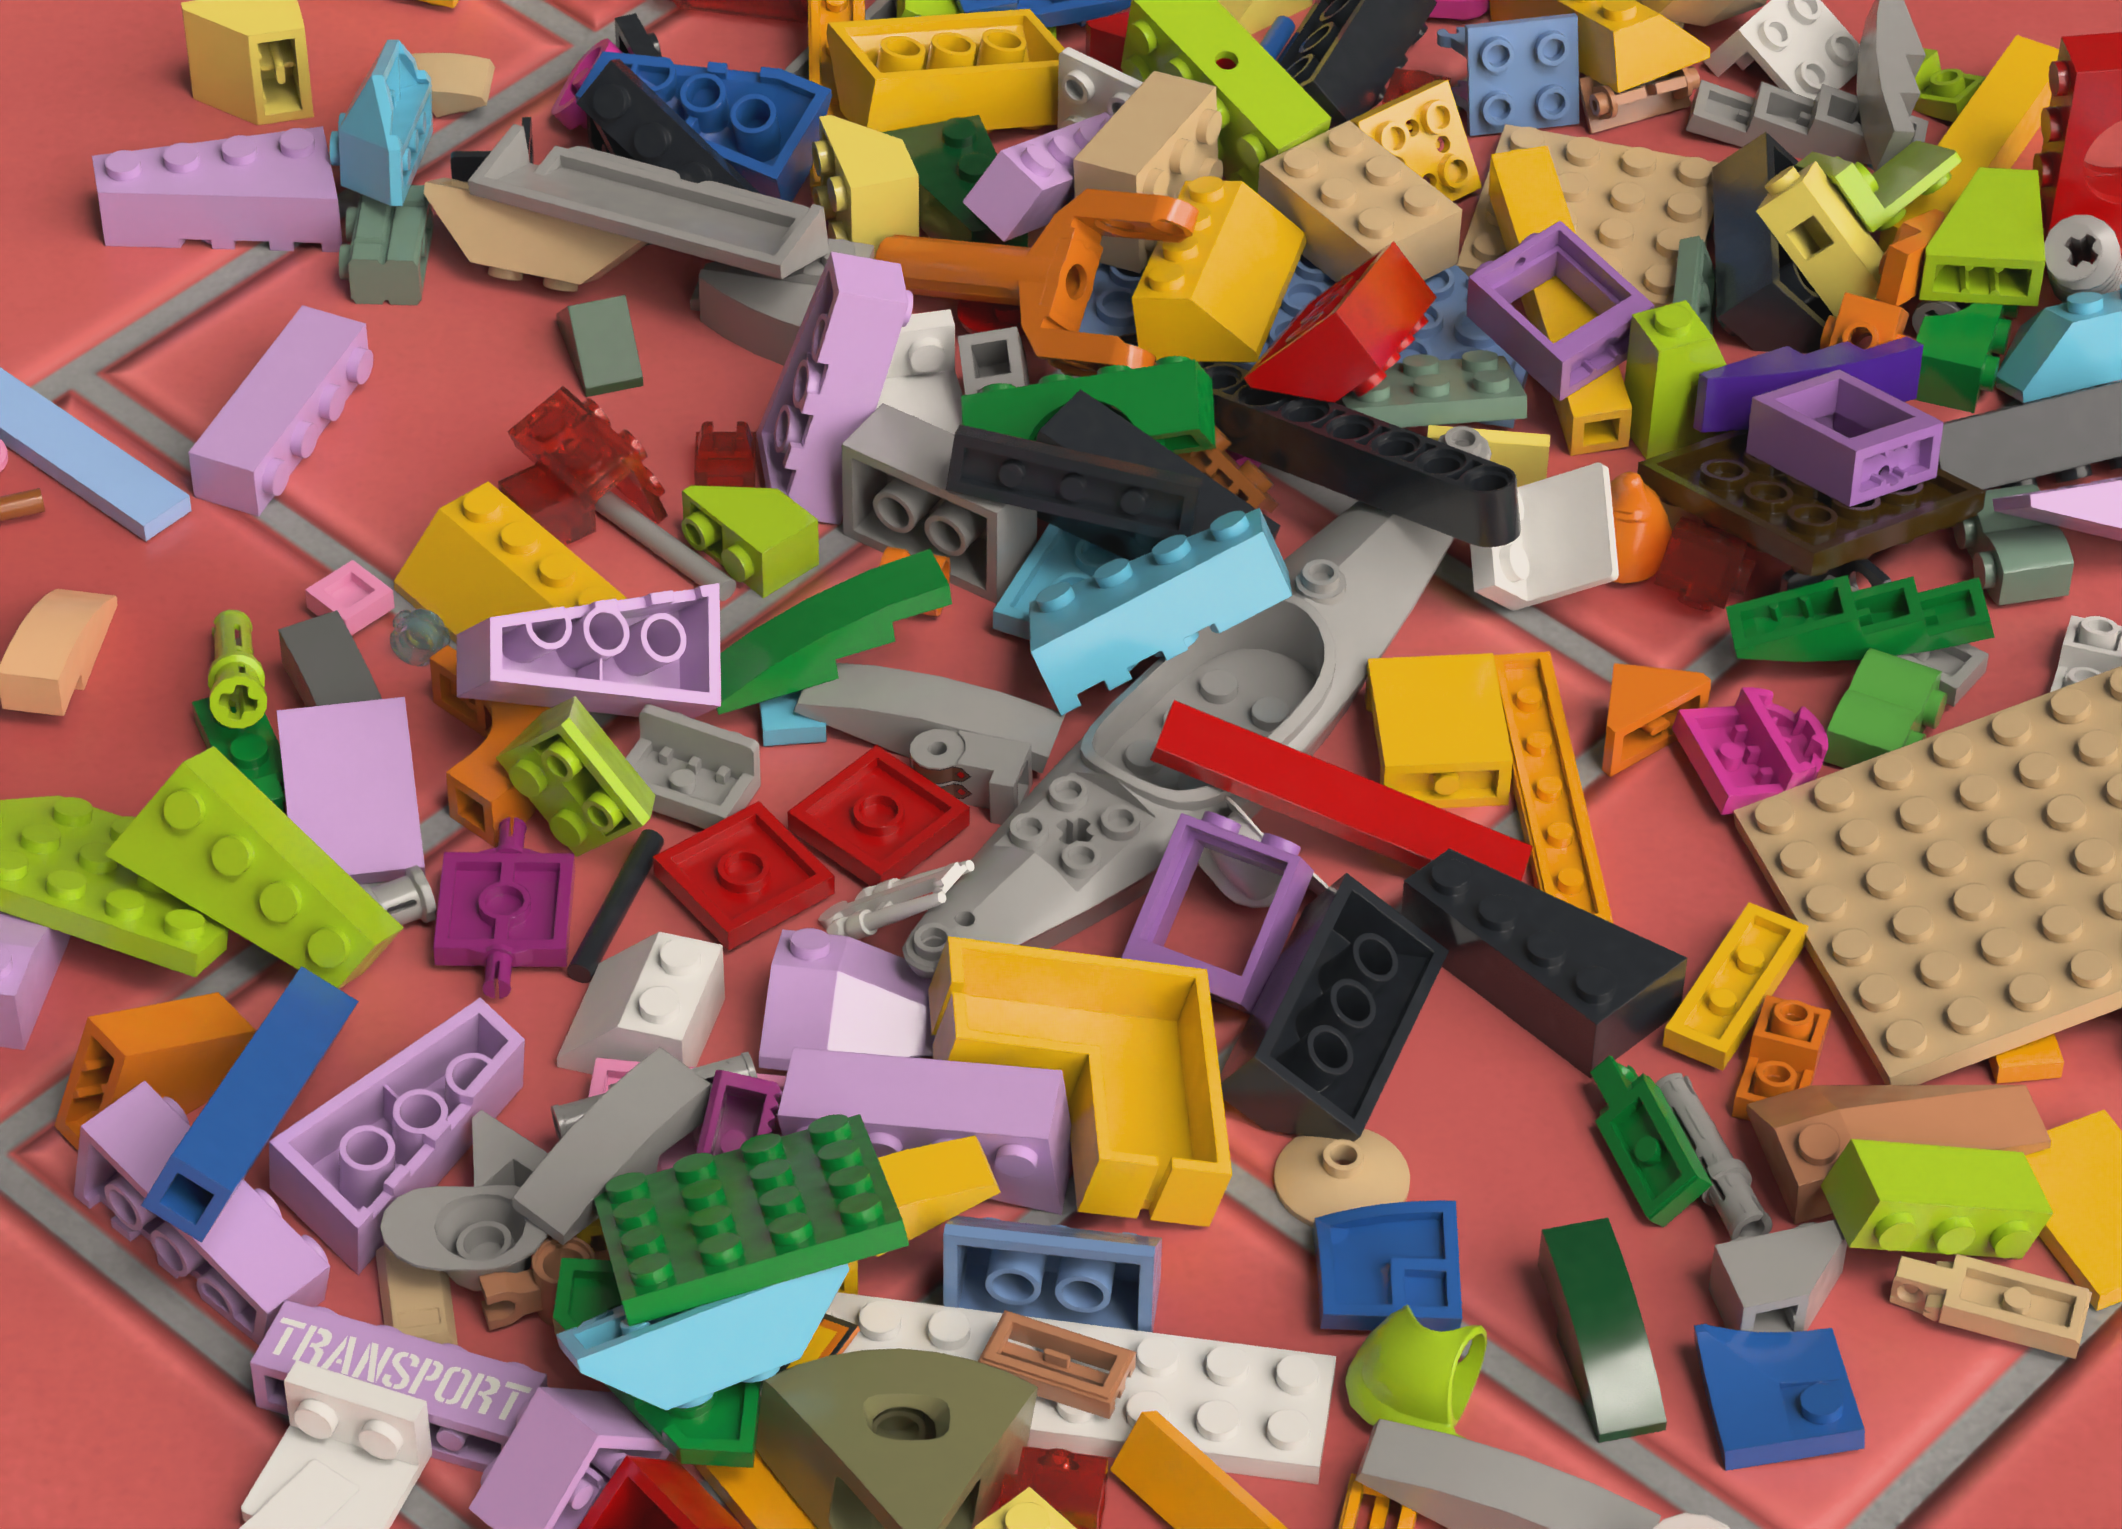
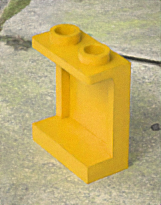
[1365,653,1513,808]

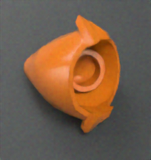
[1610,471,1689,584]

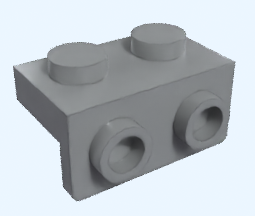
[626,704,761,829]

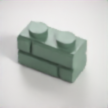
[339,185,434,306]

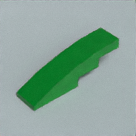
[716,549,952,715]
[1726,575,1995,662]

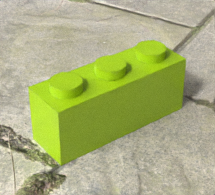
[1820,1139,2053,1259]

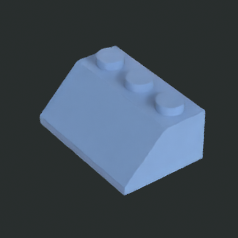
[943,1216,1162,1333]

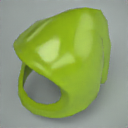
[1345,1304,1487,1439]

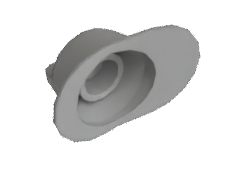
[380,1185,547,1291]

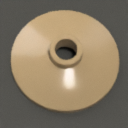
[1274,1129,1410,1227]

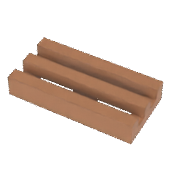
[978,1310,1136,1419]

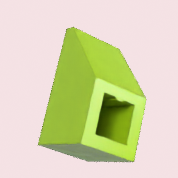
[681,485,819,598]

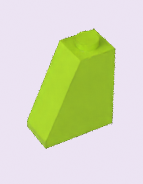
[1919,167,2046,306]
[1624,300,1729,460]

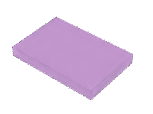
[277,697,426,884]

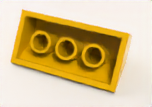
[1489,0,1710,93]
[826,9,1065,133]
[1132,176,1307,362]
[394,481,628,710]

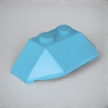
[330,40,433,206]
[1996,284,2122,403]
[556,1263,849,1411]

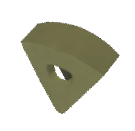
[756,1348,1038,1529]

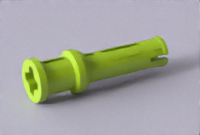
[208,609,267,728]

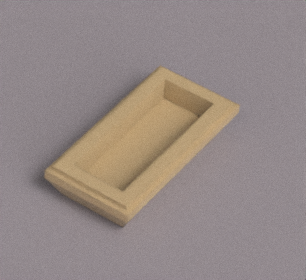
[375,1245,458,1345]

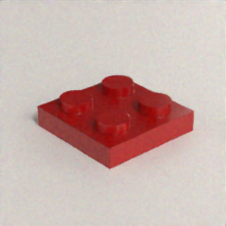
[787,745,970,886]
[653,801,835,951]

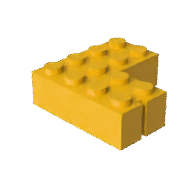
[928,936,1232,1227]

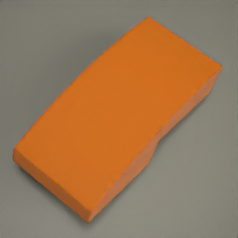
[1876,209,1945,306]
[1732,995,1832,1121]

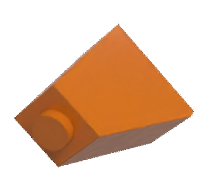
[54,992,256,1151]

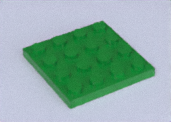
[594,1114,909,1326]

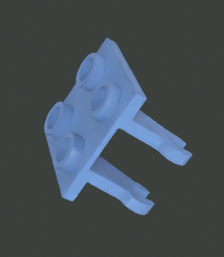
[1437,13,1579,136]

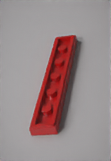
[1150,700,1533,881]

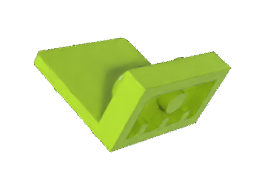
[1795,141,1962,232]

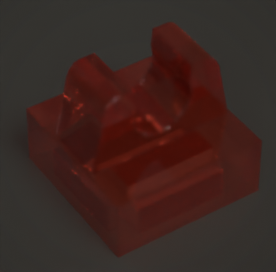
[694,421,757,488]

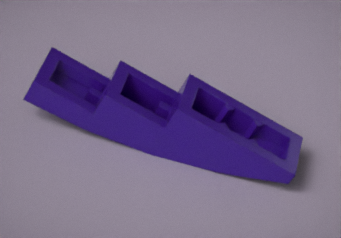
[1693,336,1924,433]

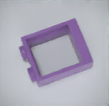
[1466,220,1655,402]
[1746,369,1944,507]
[1121,811,1314,1015]

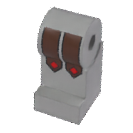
[910,729,1033,825]

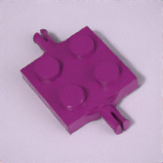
[433,817,575,999]

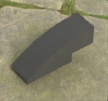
[278,610,382,707]

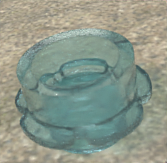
[390,608,451,666]

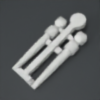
[818,860,974,939]

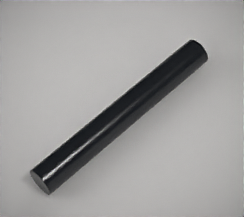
[567,829,664,983]

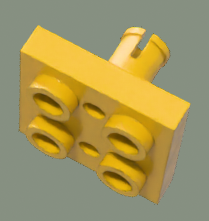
[1350,80,1482,202]

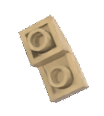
[411,53,495,118]

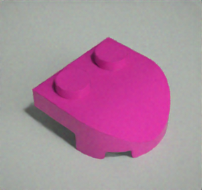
[1672,687,1828,815]

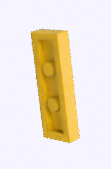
[1662,902,1809,1071]

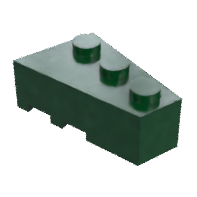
[882,115,1028,247]

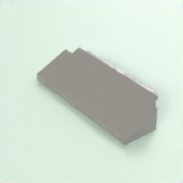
[468,124,829,279]

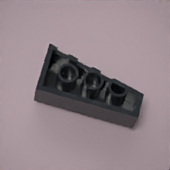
[1036,389,1281,561]
[1401,848,1688,1078]

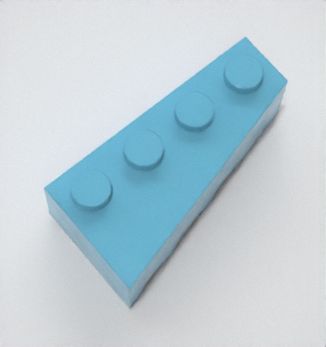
[1029,508,1292,716]

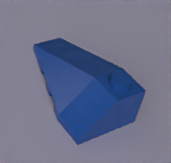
[575,51,832,202]

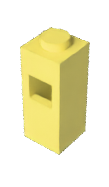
[1756,161,1884,317]

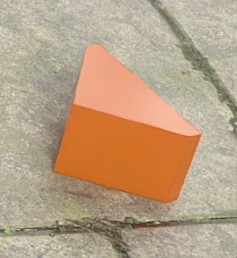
[1602,663,1711,777]

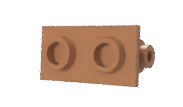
[1579,67,1700,134]

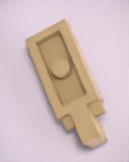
[1890,1254,2092,1359]

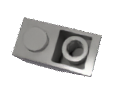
[1708,1219,1847,1332]

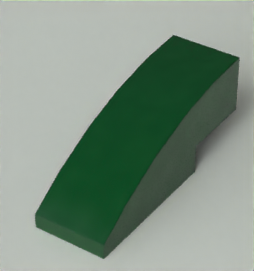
[1538,1217,1667,1443]

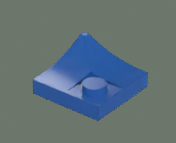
[1312,1200,1462,1332]
[1694,1324,1865,1471]

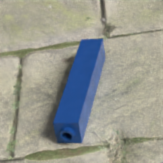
[141,966,359,1243]

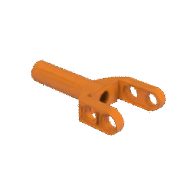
[875,189,1199,377]

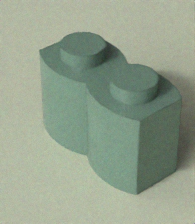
[1953,484,2074,606]

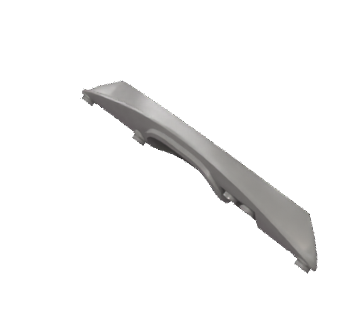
[902,426,1492,979]

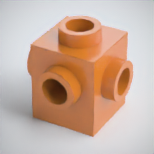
[1820,292,1911,350]

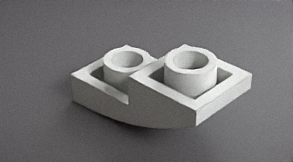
[2050,615,2122,692]

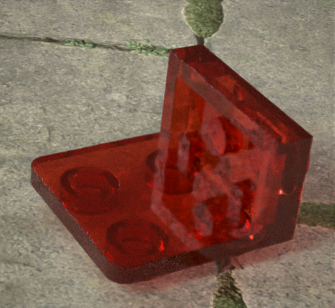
[507,386,668,524]

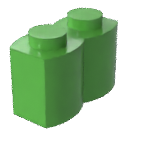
[1824,648,1947,768]

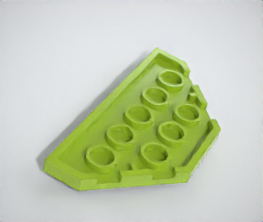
[0,795,229,977]

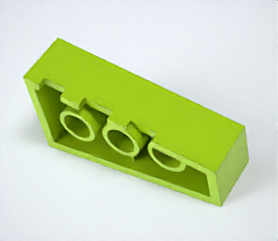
[104,746,404,989]

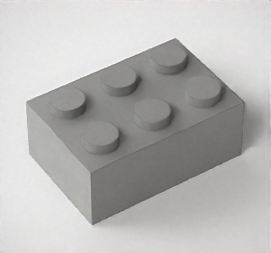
[842,403,1037,604]

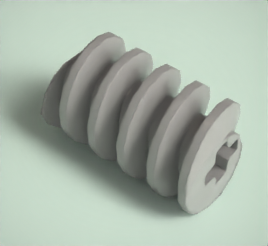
[2044,215,2122,303]

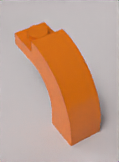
[429,645,546,848]

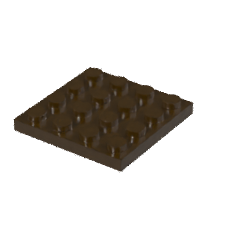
[1637,430,1986,576]

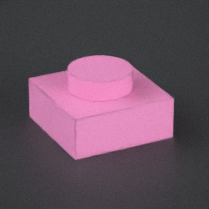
[305,560,395,635]

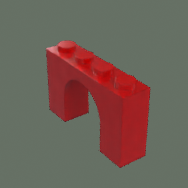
[2033,32,2122,248]

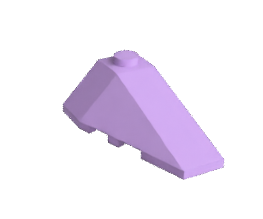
[759,928,936,1071]

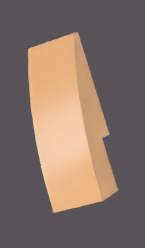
[0,589,118,716]

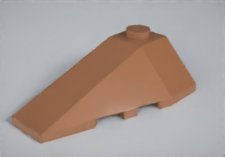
[1746,1085,2051,1225]

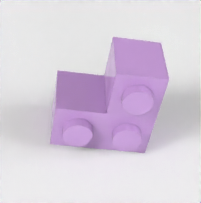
[468,1387,670,1529]

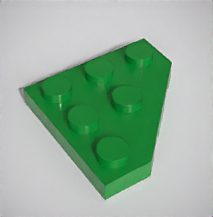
[553,1257,763,1468]

